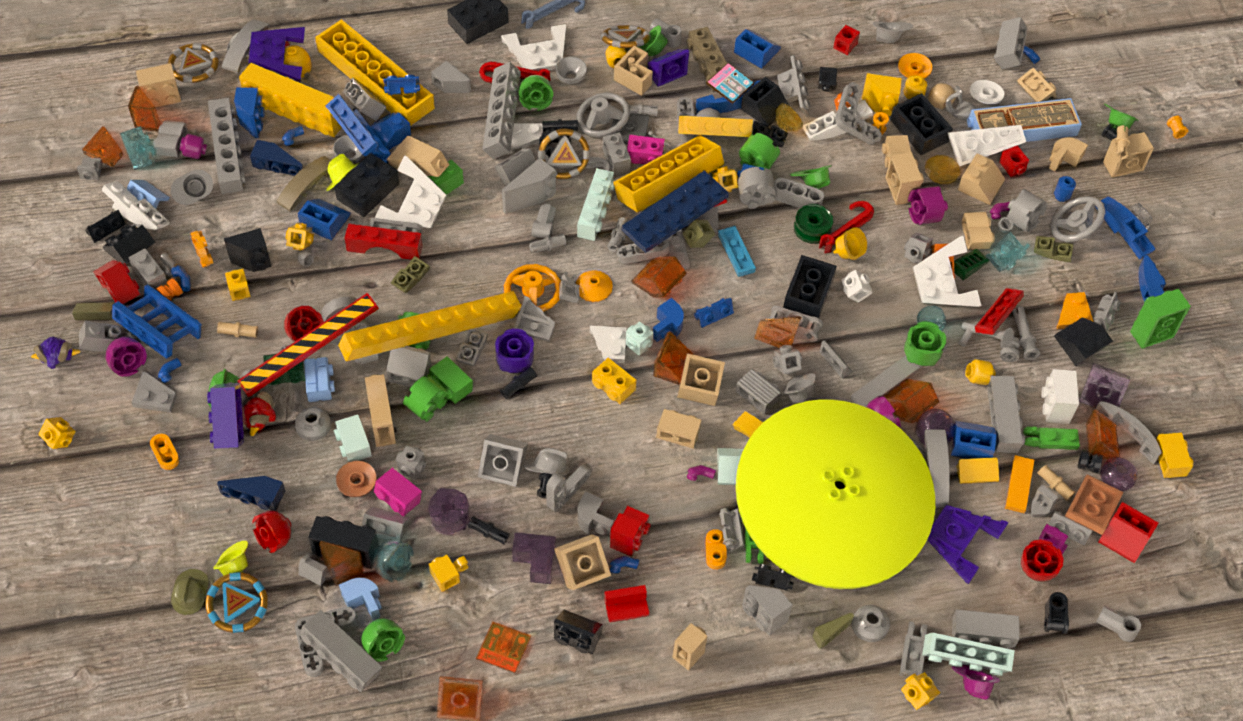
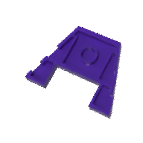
[248,27,305,83]
[927,505,1008,584]

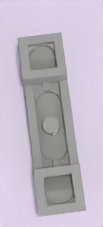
[222,19,270,73]
[1094,401,1162,464]
[925,430,949,508]

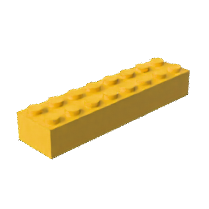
[315,19,435,126]

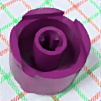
[908,186,948,225]

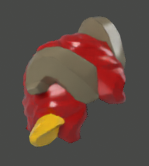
[242,391,276,436]

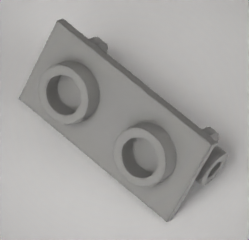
[1093,292,1120,332]
[719,508,744,553]
[1048,511,1093,546]

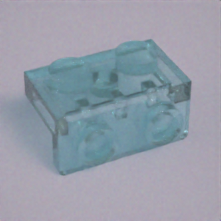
[986,232,1030,272]

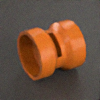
[156,278,183,301]

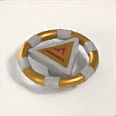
[601,25,651,50]
[168,43,219,83]
[538,129,590,179]

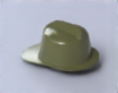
[171,569,208,615]

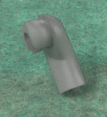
[160,253,177,278]

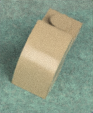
[1049,137,1088,171]

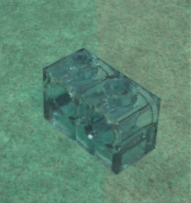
[120,126,156,170]

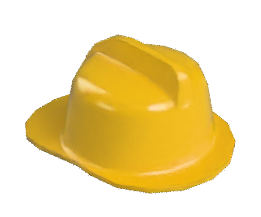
[833,227,867,260]

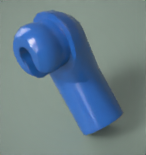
[1023,46,1040,64]
[282,126,304,146]
[171,265,191,292]
[158,358,182,383]
[610,556,639,574]

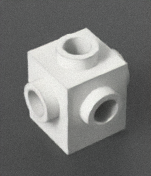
[841,270,873,303]

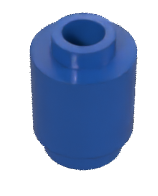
[1054,176,1076,202]

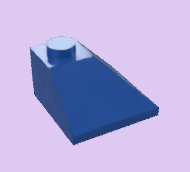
[370,112,411,150]

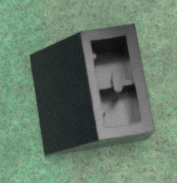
[741,77,790,127]
[102,224,156,264]
[554,609,603,654]

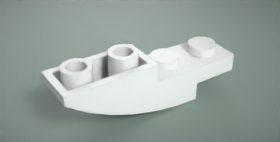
[802,100,873,141]
[102,180,170,230]

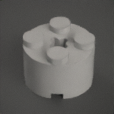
[737,167,776,209]
[1007,189,1047,233]

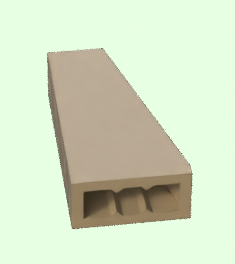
[387,136,449,177]
[365,374,396,447]

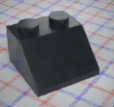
[224,228,272,272]
[1054,317,1113,366]

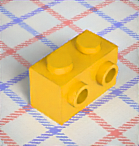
[592,358,636,404]
[1156,432,1193,478]

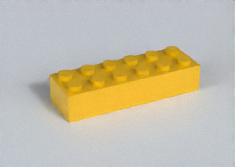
[239,63,342,138]
[613,135,724,212]

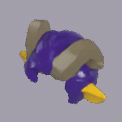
[31,336,81,369]

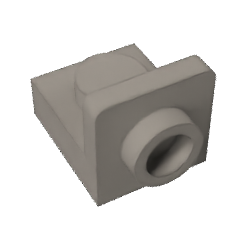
[77,158,102,180]

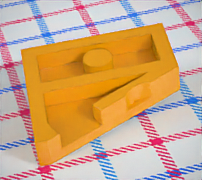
[1056,292,1094,329]

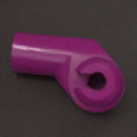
[990,202,1010,220]
[687,465,716,481]

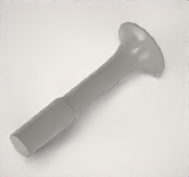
[958,322,1014,347]

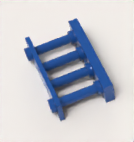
[325,94,391,164]
[112,284,202,359]

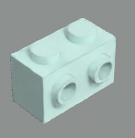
[333,414,372,463]

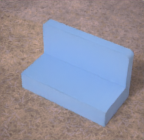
[127,180,170,209]

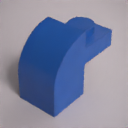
[653,298,684,342]

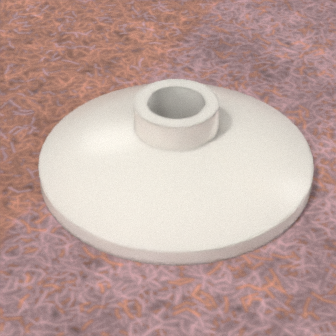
[970,80,1004,104]

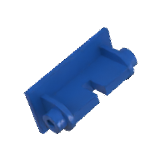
[383,75,420,95]
[694,297,734,328]

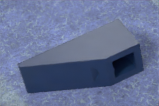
[250,140,303,176]
[217,476,286,511]

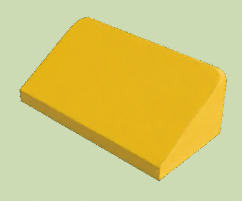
[956,458,999,484]

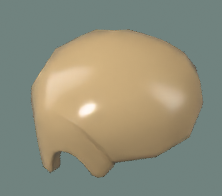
[928,83,956,109]

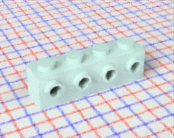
[577,168,616,241]
[922,633,1015,676]

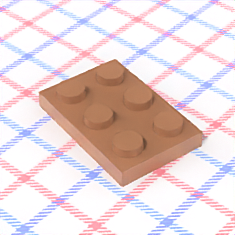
[1065,475,1124,535]

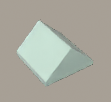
[717,448,744,485]

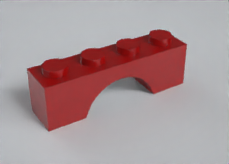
[344,224,423,260]

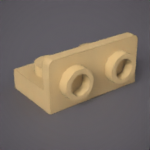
[1017,68,1057,102]

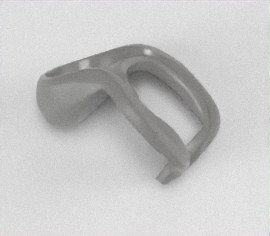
[946,86,976,121]

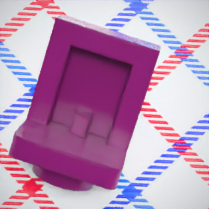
[1038,524,1068,555]

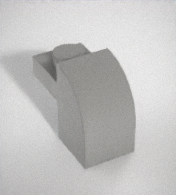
[577,491,614,536]

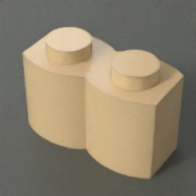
[961,212,995,250]

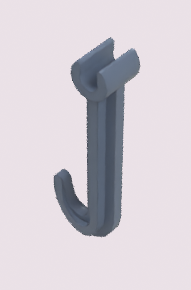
[521,0,585,29]

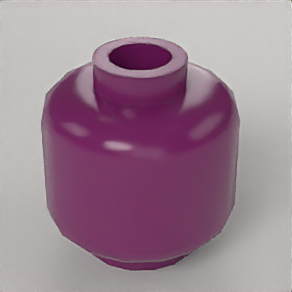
[179,134,207,159]

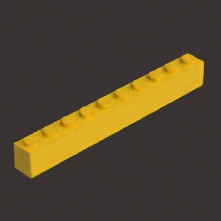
[338,291,522,362]

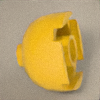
[283,45,312,78]

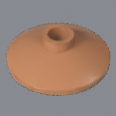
[336,461,377,497]

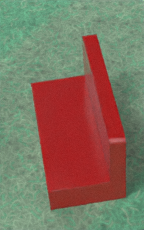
[604,585,649,623]

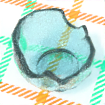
[917,306,946,331]

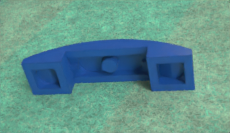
[695,80,760,114]

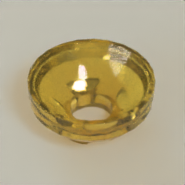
[775,103,803,132]

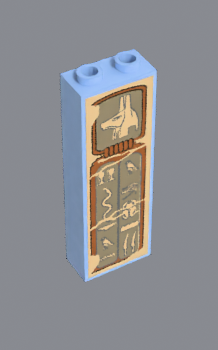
[967,98,1082,142]

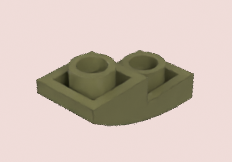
[1034,236,1074,262]
[390,256,430,293]

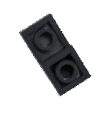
[752,121,788,147]

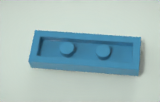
[718,226,756,277]

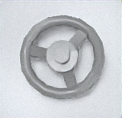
[576,92,630,138]
[1051,196,1105,243]

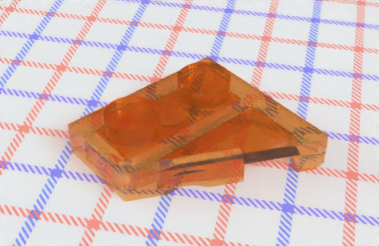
[82,126,123,167]
[754,316,802,348]

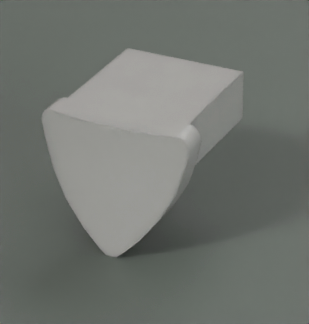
[1030,485,1058,517]
[299,553,327,586]

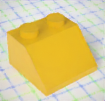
[862,73,902,116]

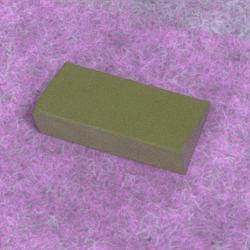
[72,302,115,320]

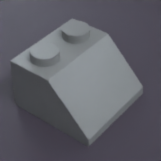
[478,434,528,486]

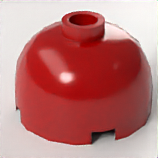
[284,305,324,342]
[252,511,292,553]
[1020,539,1064,582]

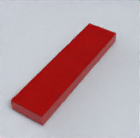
[975,288,1024,335]

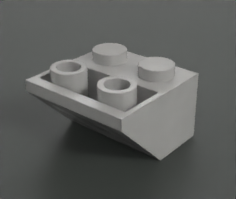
[386,346,432,388]
[742,585,792,635]

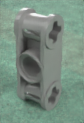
[765,306,823,342]

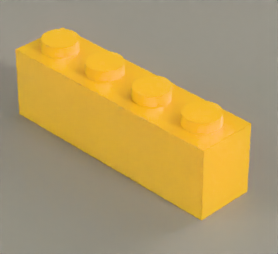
[678,116,753,137]

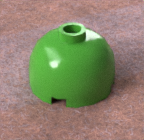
[519,75,553,111]
[361,618,405,662]

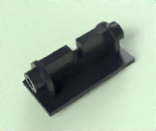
[85,210,126,243]
[752,564,795,591]

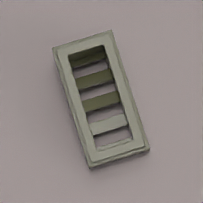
[812,613,854,649]

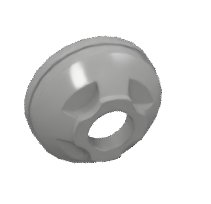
[556,56,587,84]
[333,135,364,163]
[295,407,331,441]
[852,605,890,642]

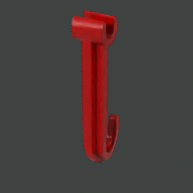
[479,61,551,83]
[819,201,874,253]

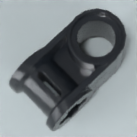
[1044,592,1069,634]

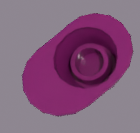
[952,664,1000,700]

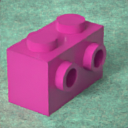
[627,135,665,165]
[374,467,422,517]

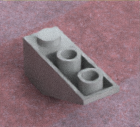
[343,77,386,121]
[79,321,143,352]

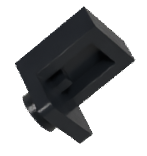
[818,67,837,92]

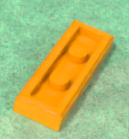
[1005,455,1034,513]

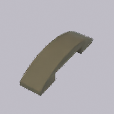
[276,156,331,212]

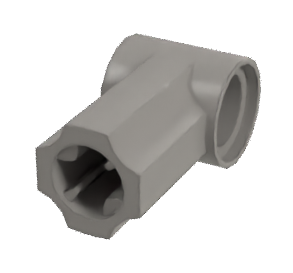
[650,18,681,48]
[531,203,556,238]
[1096,606,1141,642]

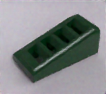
[954,249,989,281]

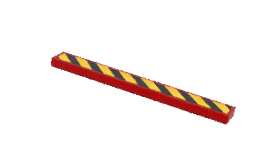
[237,293,379,397]

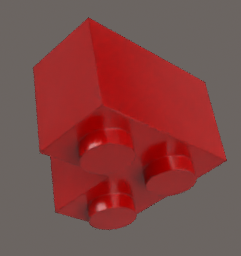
[93,260,140,304]
[610,506,651,557]

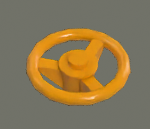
[503,264,561,312]

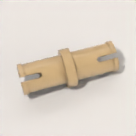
[1115,126,1130,159]
[217,321,258,338]
[1037,465,1076,501]

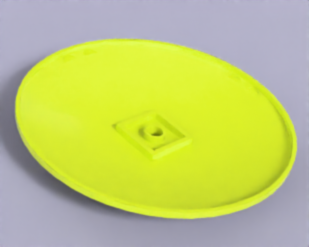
[735,400,935,589]

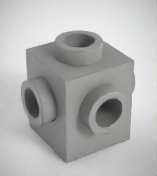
[904,233,933,263]
[773,345,802,374]
[396,445,426,480]

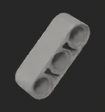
[774,178,824,208]

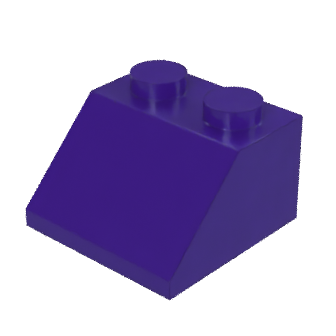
[648,49,689,87]

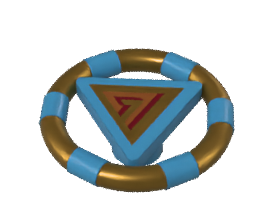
[205,572,268,633]

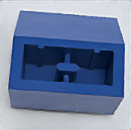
[734,29,781,69]
[234,87,265,138]
[297,199,351,241]
[951,420,996,459]

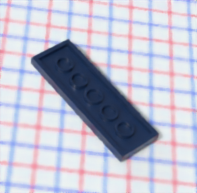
[621,170,729,253]

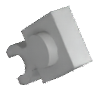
[559,271,579,303]

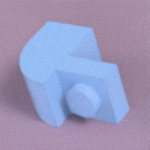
[339,578,382,621]

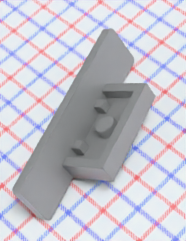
[777,55,811,117]

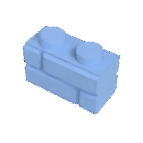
[304,357,335,402]

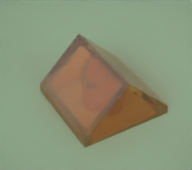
[128,85,161,132]
[653,331,694,385]
[1086,410,1120,460]
[319,541,364,586]
[437,676,484,721]

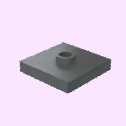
[612,114,649,145]

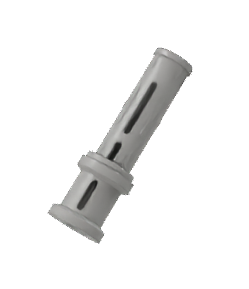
[1012,306,1041,360]

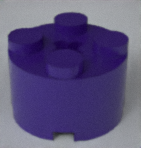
[495,328,534,373]

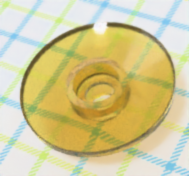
[925,155,960,184]

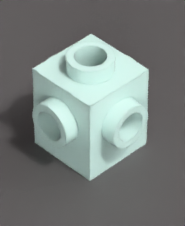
[626,321,653,356]

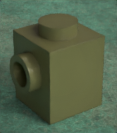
[682,220,715,248]

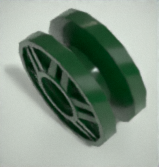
[794,204,833,244]

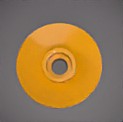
[898,53,932,79]
[576,270,613,302]

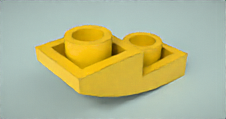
[732,411,763,439]

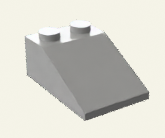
[502,158,556,214]

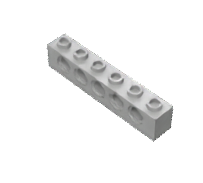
[482,62,521,159]
[208,98,246,194]

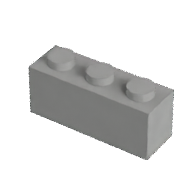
[994,17,1028,69]
[952,610,1020,649]

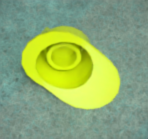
[326,154,359,191]
[213,541,248,576]

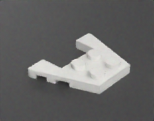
[501,24,566,71]
[375,156,447,228]
[912,236,981,307]

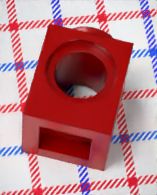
[833,25,860,56]
[999,145,1029,177]

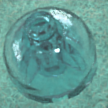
[373,540,414,582]

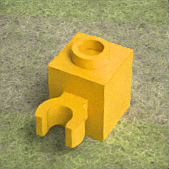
[429,555,469,592]

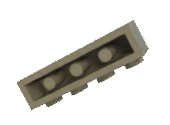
[686,26,727,92]

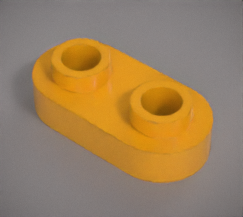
[150,434,179,470]
[705,529,727,570]

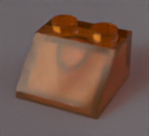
[631,256,687,298]
[883,379,940,423]

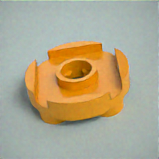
[190,231,213,268]

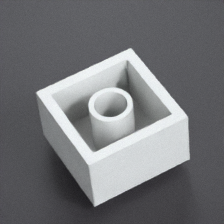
[1041,369,1079,424]

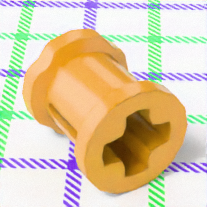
[872,112,889,135]
[1167,115,1189,139]

